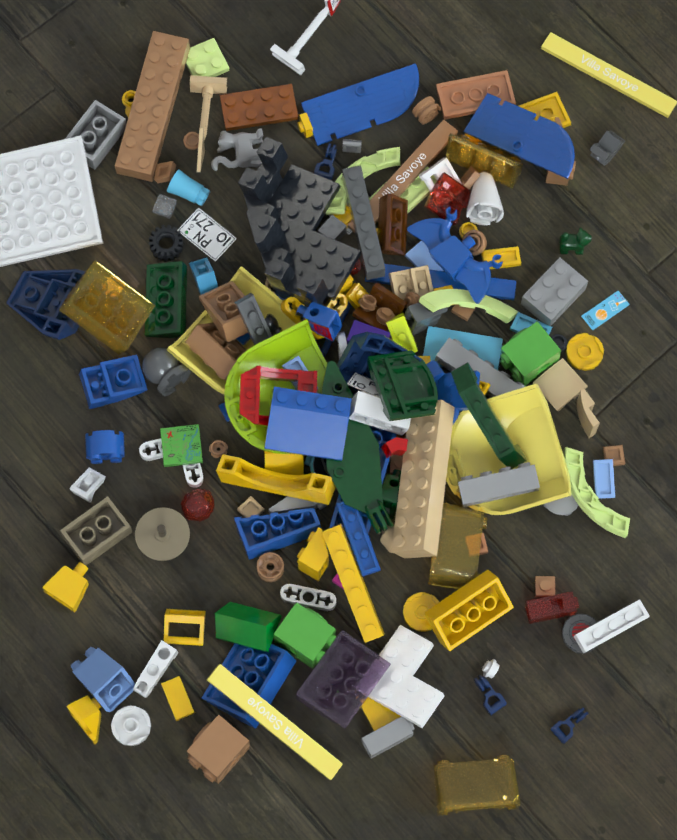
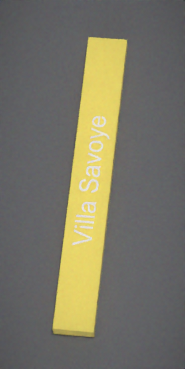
[541,32,677,118]
[207,664,343,780]

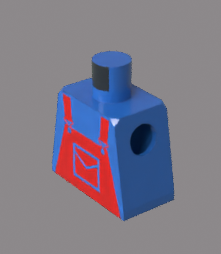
[296,302,343,342]

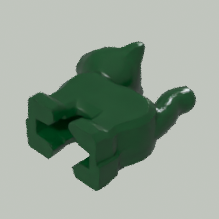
[559,227,592,255]

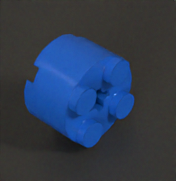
[85,430,125,464]

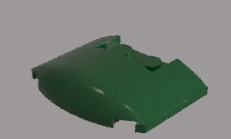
[368,350,438,421]

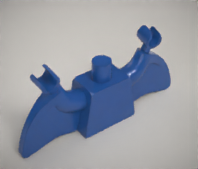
[407,207,503,304]

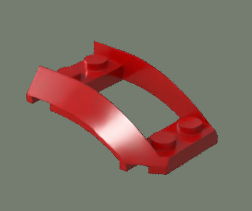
[239,366,318,426]

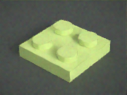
[186,38,229,77]

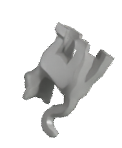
[211,128,264,171]

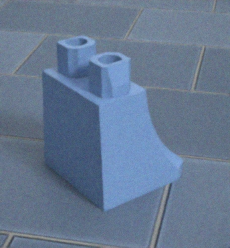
[71,647,135,712]

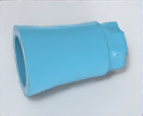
[167,169,210,206]

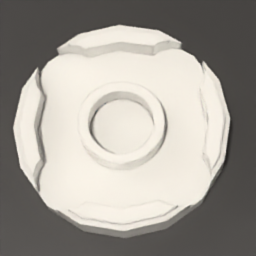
[111,705,151,746]

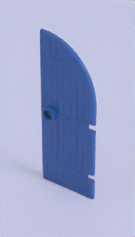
[301,64,419,146]
[464,93,575,179]

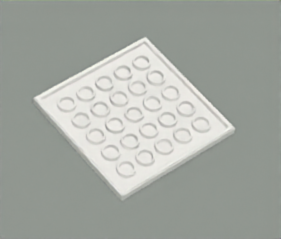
[0,135,103,267]

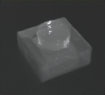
[153,194,177,219]

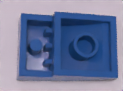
[79,355,147,409]

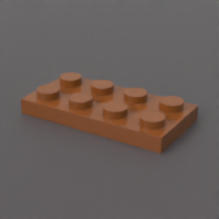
[220,84,298,131]

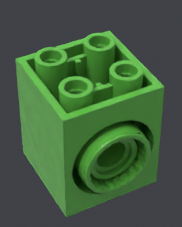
[500,321,561,386]
[274,602,337,669]

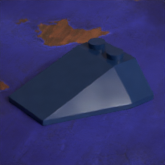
[6,269,94,340]
[335,332,424,396]

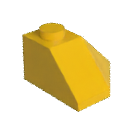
[66,695,101,744]

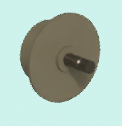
[135,508,190,561]

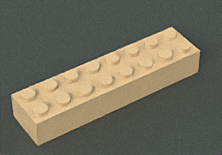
[391,400,455,558]

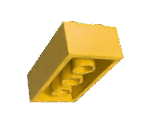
[424,570,514,651]

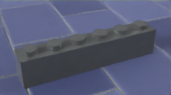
[342,165,385,280]

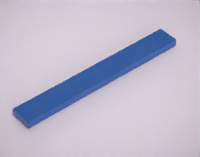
[365,264,516,300]

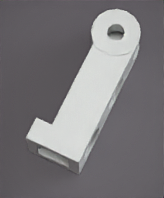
[133,640,178,698]

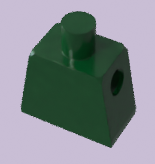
[381,469,401,519]

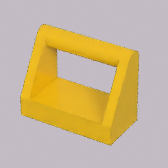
[164,609,206,646]

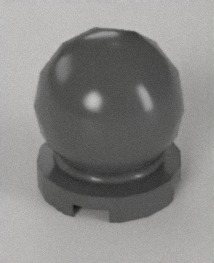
[143,347,191,396]

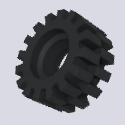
[149,225,183,261]

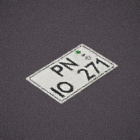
[177,208,237,262]
[347,373,380,398]

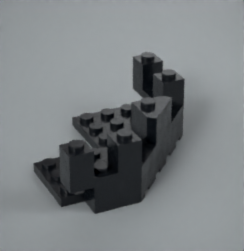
[238,137,361,307]

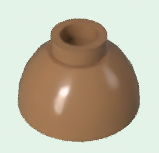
[462,230,487,256]

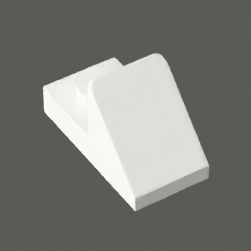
[70,468,106,503]

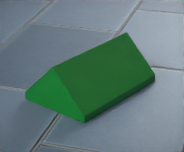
[215,602,282,652]

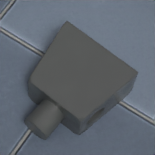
[405,303,448,336]

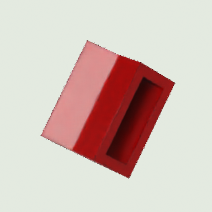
[381,437,408,458]

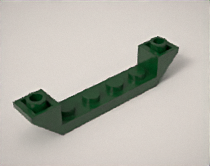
[451,362,527,469]

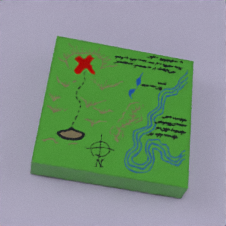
[160,424,203,467]

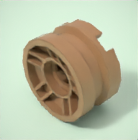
[412,96,441,125]
[257,552,284,582]

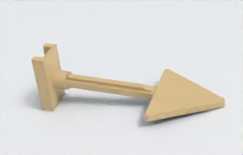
[190,75,227,172]

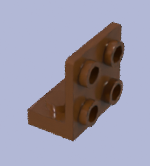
[352,283,408,331]

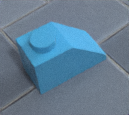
[189,257,218,295]

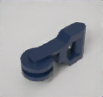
[314,143,337,181]
[473,675,507,715]
[550,707,589,744]

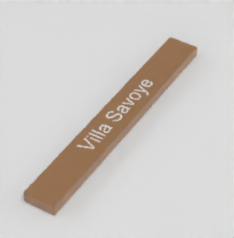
[348,120,458,233]

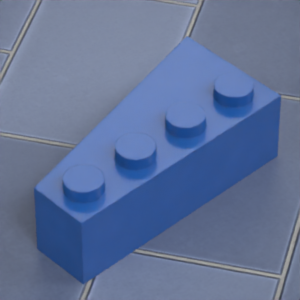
[234,508,321,560]

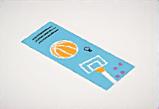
[581,291,630,330]

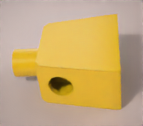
[43,562,89,613]

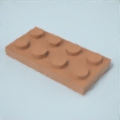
[436,70,516,120]

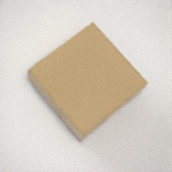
[237,496,264,518]

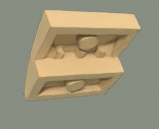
[388,265,433,308]
[533,358,588,411]
[577,388,600,438]

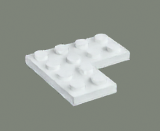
[356,625,444,728]

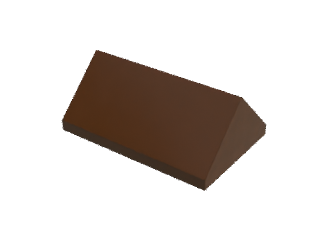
[378,193,408,256]

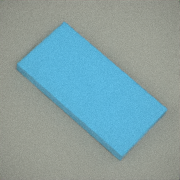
[423,326,503,370]

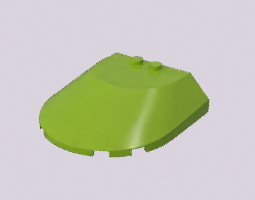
[224,319,327,454]

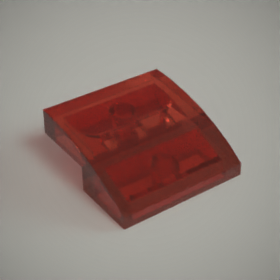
[424,172,471,226]

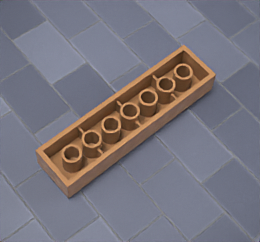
[115,31,190,182]

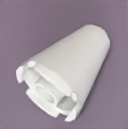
[466,172,504,225]

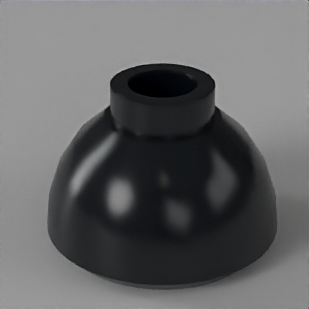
[265,313,282,336]

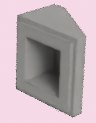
[342,139,362,153]

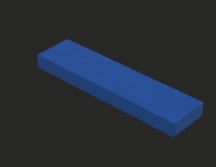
[336,501,381,577]

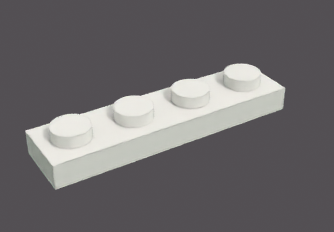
[574,600,650,654]

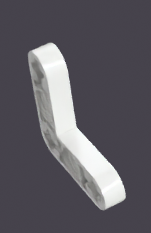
[139,438,203,488]

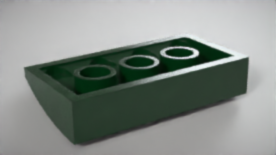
[145,261,187,338]

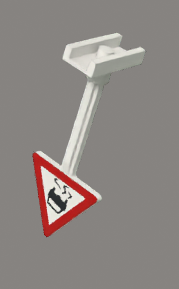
[270,0,341,76]

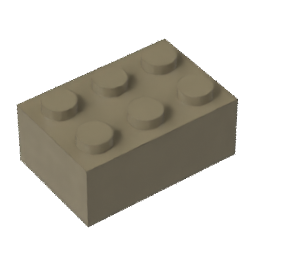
[60,496,132,566]

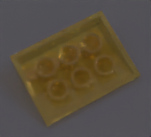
[446,133,523,189]
[59,260,155,355]

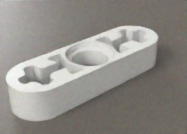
[280,584,336,611]

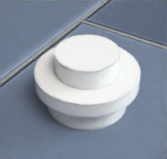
[482,659,499,678]

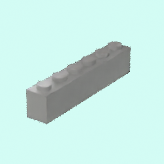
[435,338,525,398]

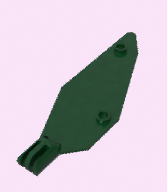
[322,361,394,534]

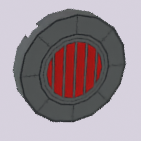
[562,614,598,654]

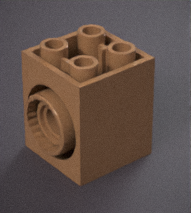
[187,715,250,784]

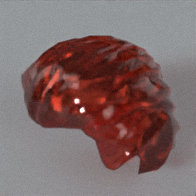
[181,489,215,521]

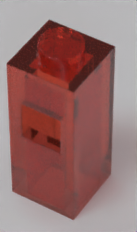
[525,591,579,624]

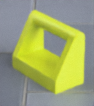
[386,313,418,352]

